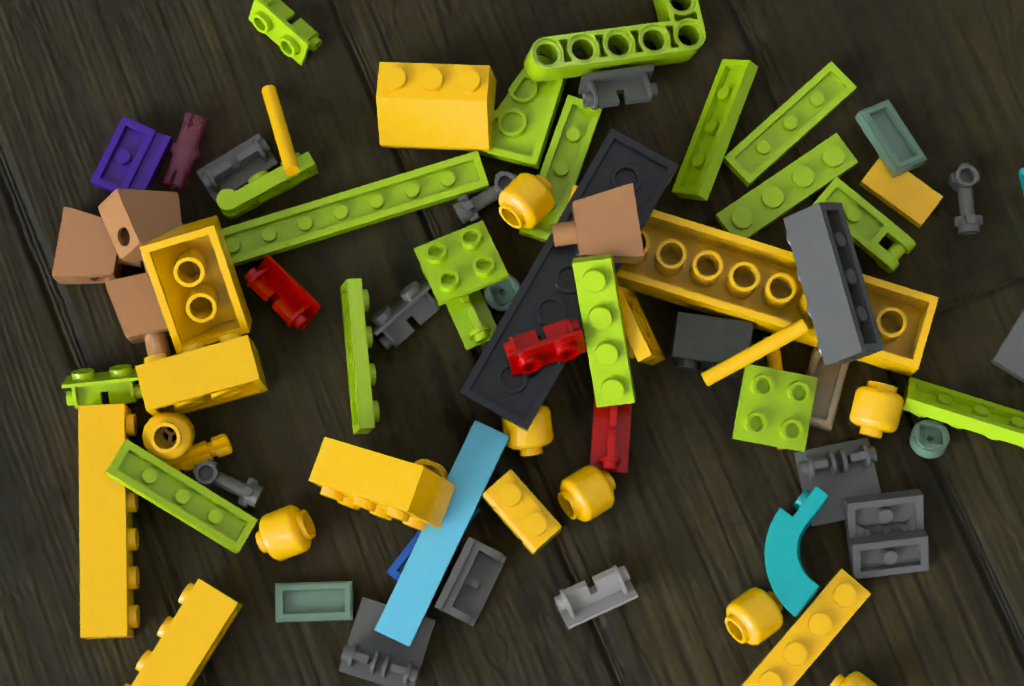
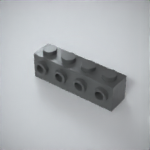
[783,202,884,365]

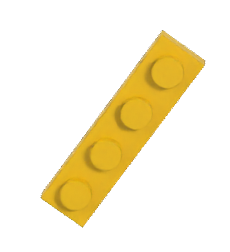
[741,568,871,686]

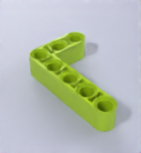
[524,0,706,81]

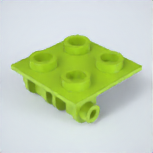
[413,220,510,306]
[732,364,818,452]

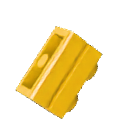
[482,469,562,555]

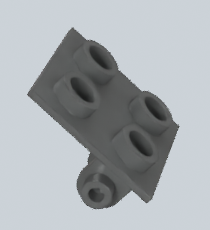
[794,437,881,527]
[338,597,436,686]

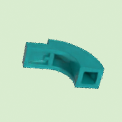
[764,486,831,617]

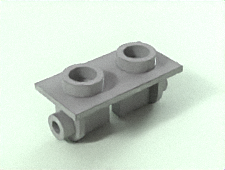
[554,565,639,630]

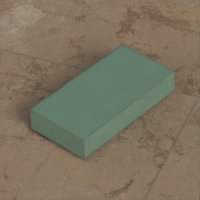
[855,99,927,178]
[275,581,354,623]

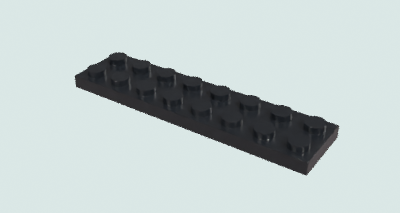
[459,128,678,432]

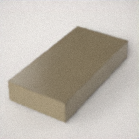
[806,348,849,432]

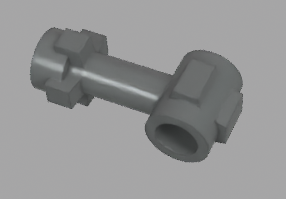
[948,163,983,236]
[452,171,517,224]
[192,459,265,508]

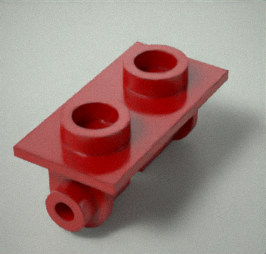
[244,254,322,331]
[503,318,587,376]
[590,398,632,473]

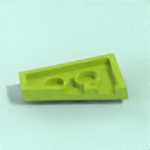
[468,54,567,170]

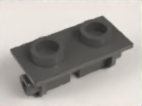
[577,64,658,110]
[196,133,278,203]
[370,280,441,351]

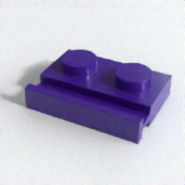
[90,116,173,193]

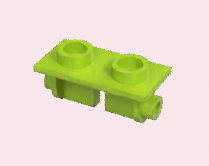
[249,0,322,66]
[446,290,497,351]
[62,364,143,409]

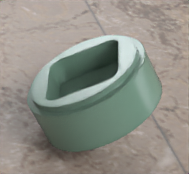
[483,273,521,311]
[909,419,950,459]

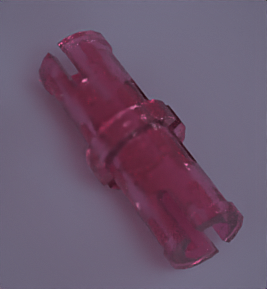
[163,113,208,191]

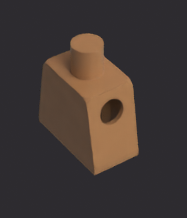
[551,183,644,263]
[98,188,182,278]
[52,207,144,284]
[105,273,171,357]

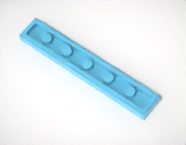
[374,420,510,647]

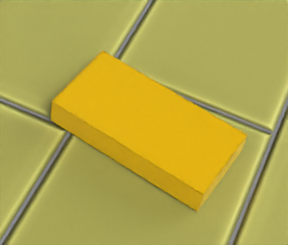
[859,157,943,228]

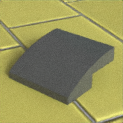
[844,489,929,579]

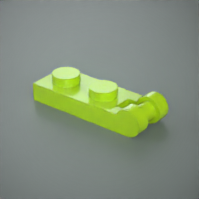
[216,151,319,219]
[813,177,916,273]

